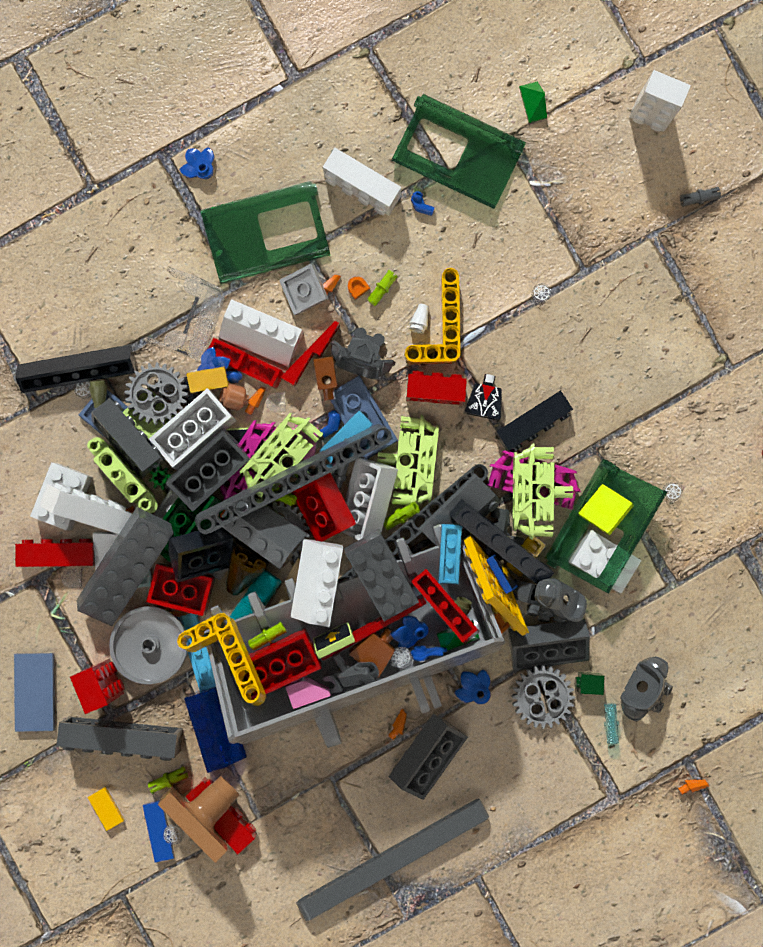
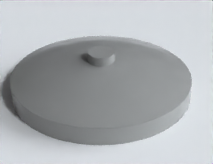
[109,606,188,684]

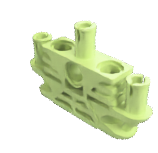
[239,413,323,498]
[377,415,439,505]
[87,437,157,514]
[513,443,573,540]

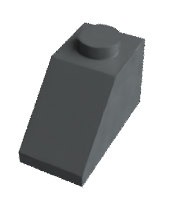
[513,579,541,606]

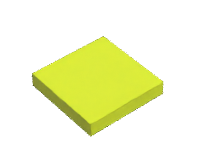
[579,484,634,536]

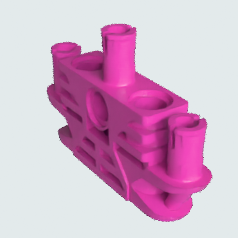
[219,420,283,500]
[487,450,581,510]

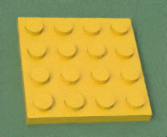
[464,536,529,636]

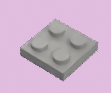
[279,264,329,315]

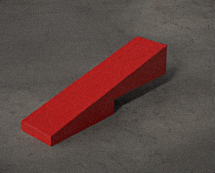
[280,321,340,387]
[208,337,285,390]

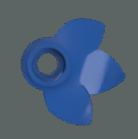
[179,147,215,179]
[197,347,230,381]
[391,616,429,649]
[411,645,447,661]
[455,670,491,704]

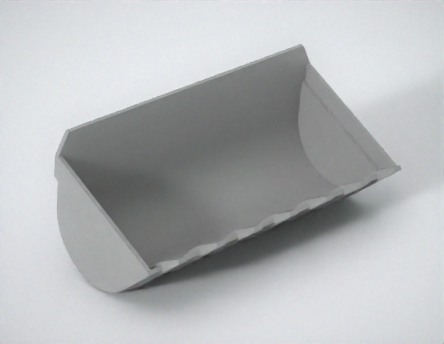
[204,524,505,748]

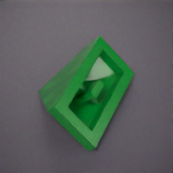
[519,81,547,123]
[436,620,480,651]

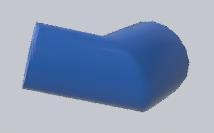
[411,191,435,216]
[226,370,242,384]
[320,410,341,438]

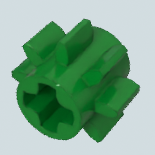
[149,466,171,490]

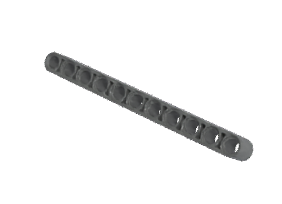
[195,424,392,534]
[338,464,488,582]
[296,799,489,921]

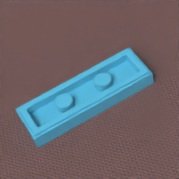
[319,411,373,463]
[438,524,462,584]

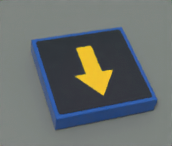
[486,553,518,594]

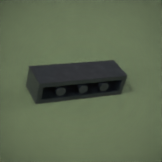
[495,390,573,452]

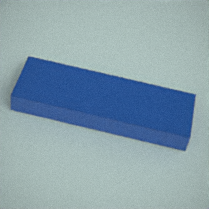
[143,801,175,863]

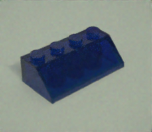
[184,686,247,773]

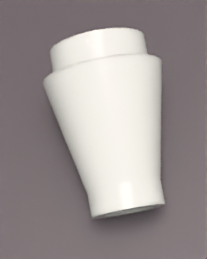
[409,304,429,334]

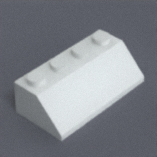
[219,299,303,367]
[342,457,398,540]
[291,539,343,627]

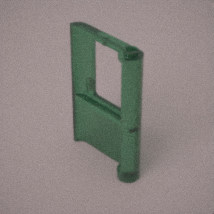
[391,94,526,209]
[200,181,331,284]
[545,459,668,594]

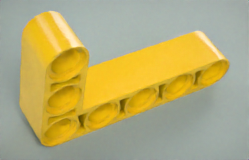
[404,268,460,364]
[177,613,266,706]

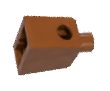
[313,356,338,401]
[349,628,395,678]

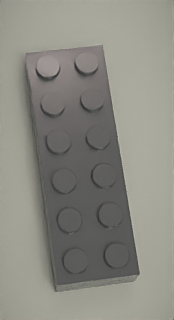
[76,507,173,626]
[56,716,183,761]

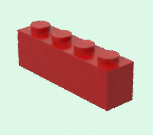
[15,539,95,567]
[411,569,480,644]
[185,777,257,855]

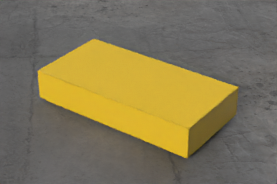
[186,366,229,393]
[87,786,125,831]

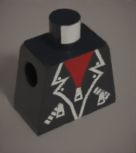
[463,374,502,421]

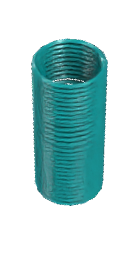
[230,570,282,620]

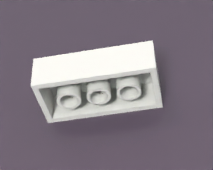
[629,70,691,132]
[323,148,401,216]
[149,388,236,470]
[39,483,132,534]

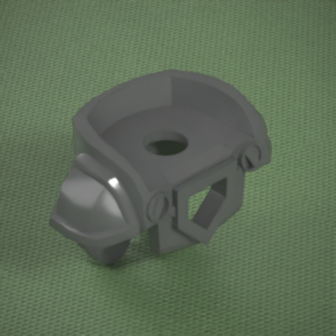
[331,328,396,380]
[526,578,587,622]
[620,656,673,722]

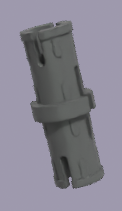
[680,187,721,207]

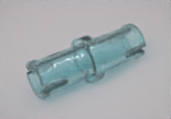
[604,703,620,744]

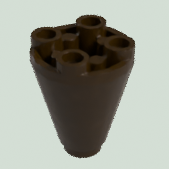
[226,541,269,596]

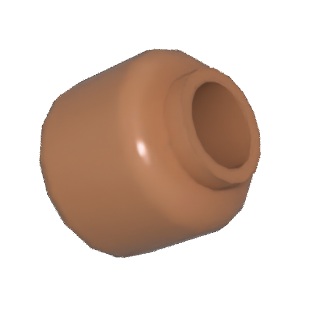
[219,384,249,411]

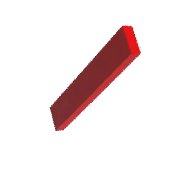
[321,594,427,660]

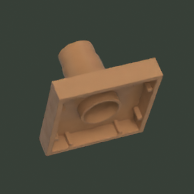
[158,776,240,863]

